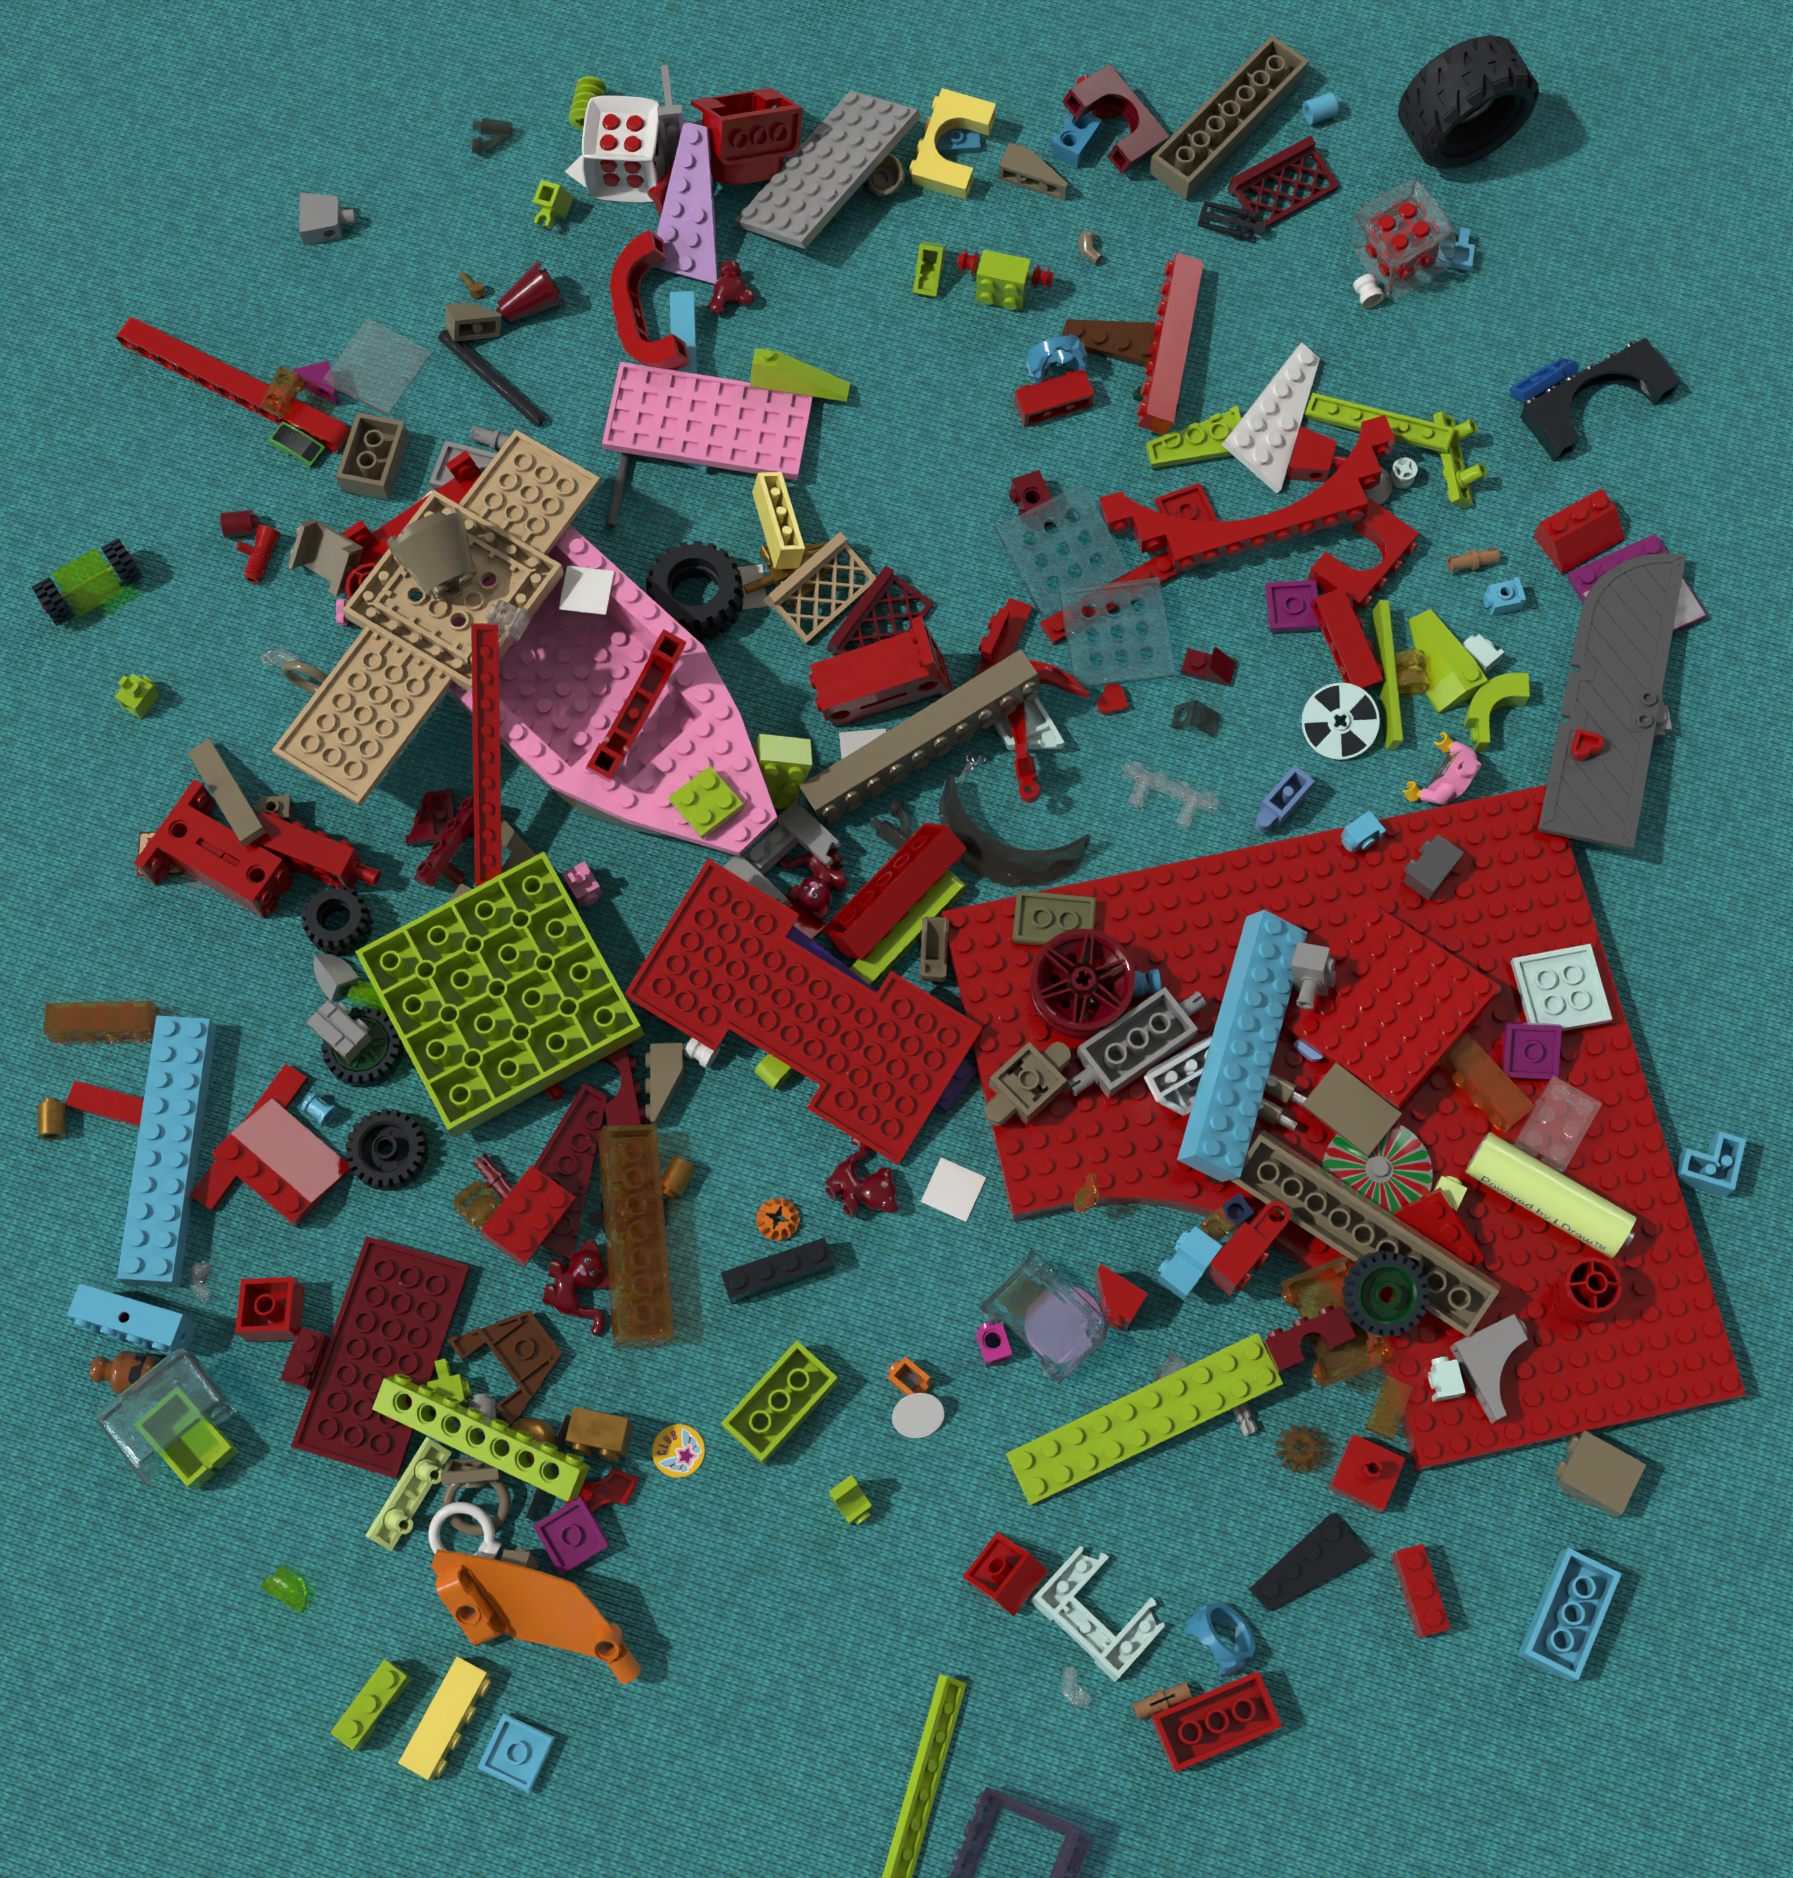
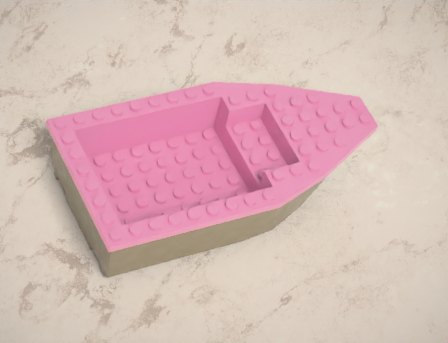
[446,525,778,856]

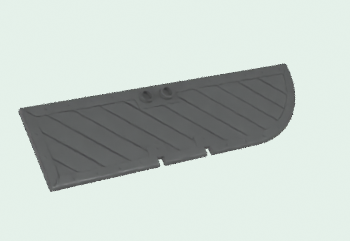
[1538,553,1686,851]

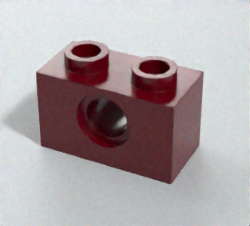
[1008,470,1058,532]

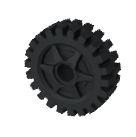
[345,1109,428,1191]

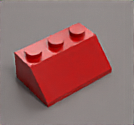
[1533,488,1624,575]

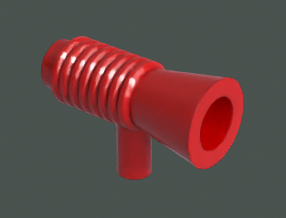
[235,525,282,584]

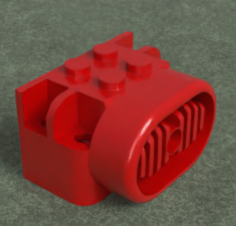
[691,88,803,185]

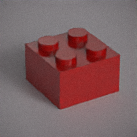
[235,1277,305,1342]

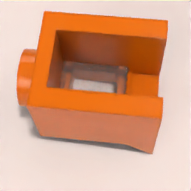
[887,1356,933,1396]

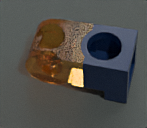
[1199,1193,1254,1242]

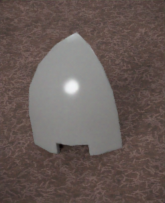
[313,954,359,1001]

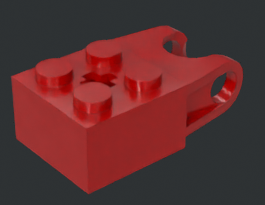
[1204,1201,1290,1296]

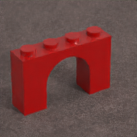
[1307,499,1419,614]

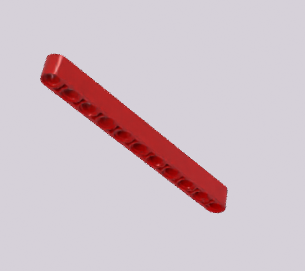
[115,317,351,453]

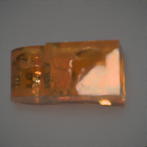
[262,366,306,418]

